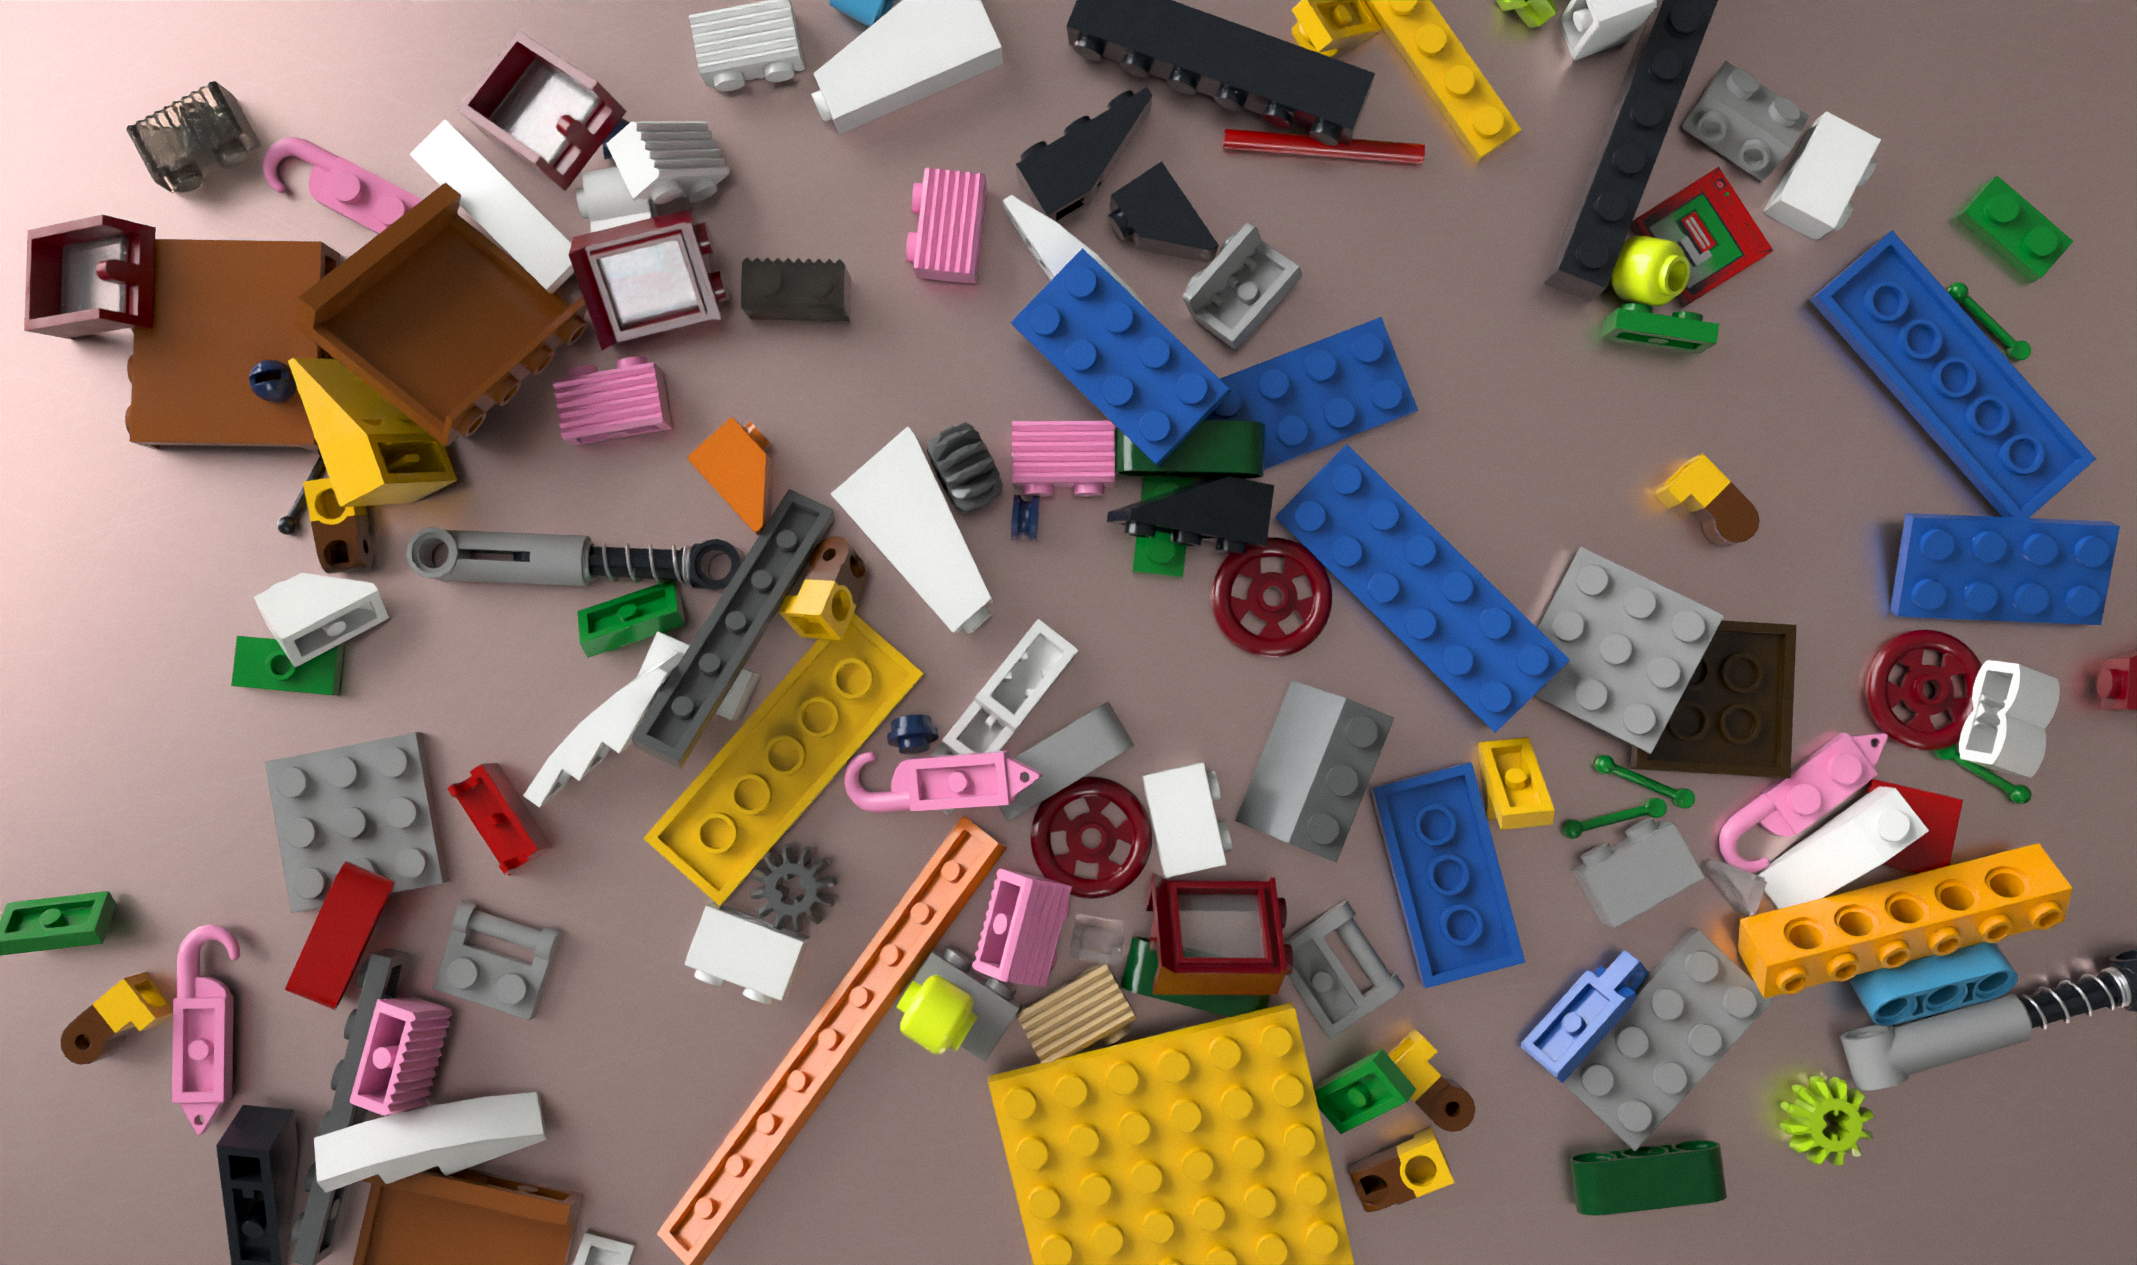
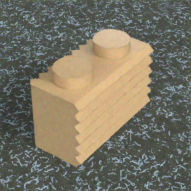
[1016,959,1137,1063]

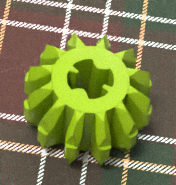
[1779,1075,1875,1166]

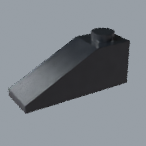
[216,1105,299,1265]

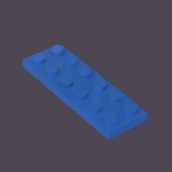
[1810,230,2096,518]
[1275,444,1570,733]

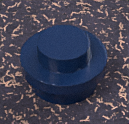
[887,715,939,754]

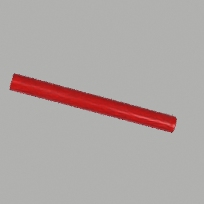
[1223,129,1425,164]

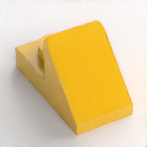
[1291,0,1382,59]
[1478,737,1555,830]

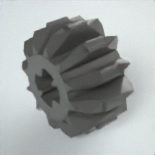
[927,422,1003,513]
[750,844,839,932]

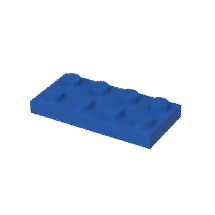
[1010,248,1231,467]
[1205,317,1418,471]
[1890,513,2120,625]
[1370,762,1525,988]

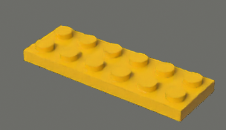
[643,612,925,906]

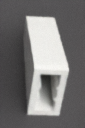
[811,0,1003,135]
[831,426,993,635]

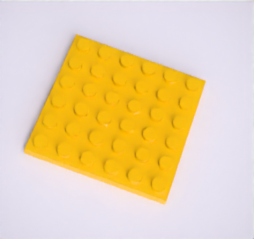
[988,1002,1355,1265]

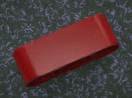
[285,861,395,1010]

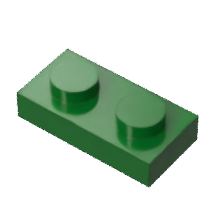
[1956,175,2074,283]
[1601,303,1719,354]
[1132,477,1194,579]
[577,580,685,658]
[0,891,117,956]
[1314,1049,1417,1134]

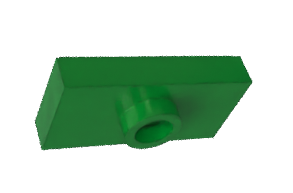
[231,636,344,696]

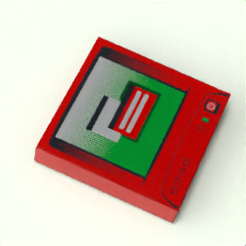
[1631,167,1774,307]

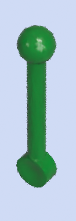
[1947,282,2031,362]
[1932,745,2032,805]
[1595,755,1695,809]
[1563,798,1667,839]

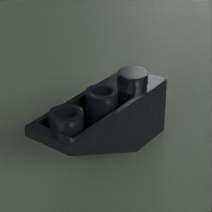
[1016,87,1152,223]
[1107,476,1274,555]

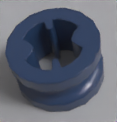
[1011,495,1040,542]

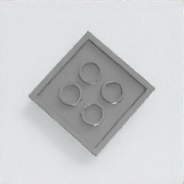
[1534,546,1724,754]
[265,732,449,913]

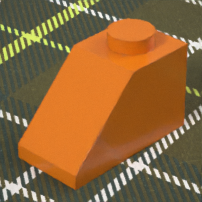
[686,416,774,535]

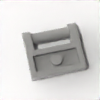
[432,900,561,1021]
[1284,900,1405,1039]

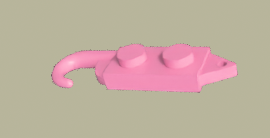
[262,137,422,234]
[1719,733,1888,873]
[844,750,1043,813]
[172,925,240,1135]

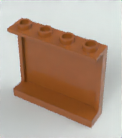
[295,182,588,447]
[125,239,340,452]
[353,1166,584,1265]

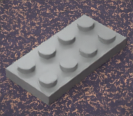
[1563,927,1774,1151]

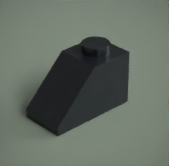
[1108,161,1219,263]

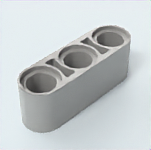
[998,702,1134,822]

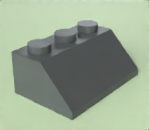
[1235,680,1394,863]

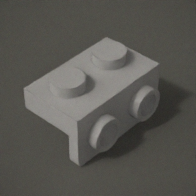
[1682,61,1809,181]
[1183,222,1303,351]

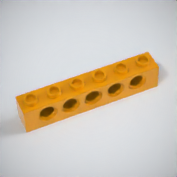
[1738,843,2073,999]

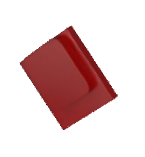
[1866,779,1963,874]

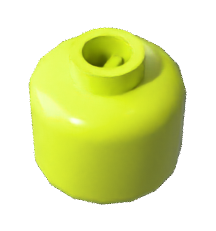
[1611,235,1690,306]
[896,974,979,1055]

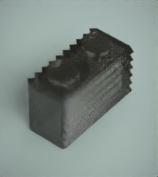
[126,81,261,193]
[741,257,851,321]

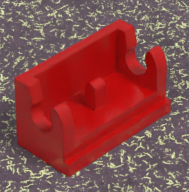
[447,763,553,876]

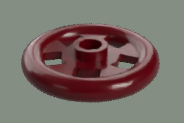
[1211,537,1332,658]
[1865,629,1982,751]
[1030,776,1152,899]

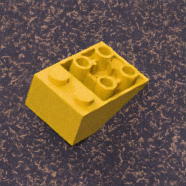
[288,358,457,507]

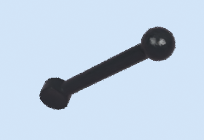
[277,451,326,535]

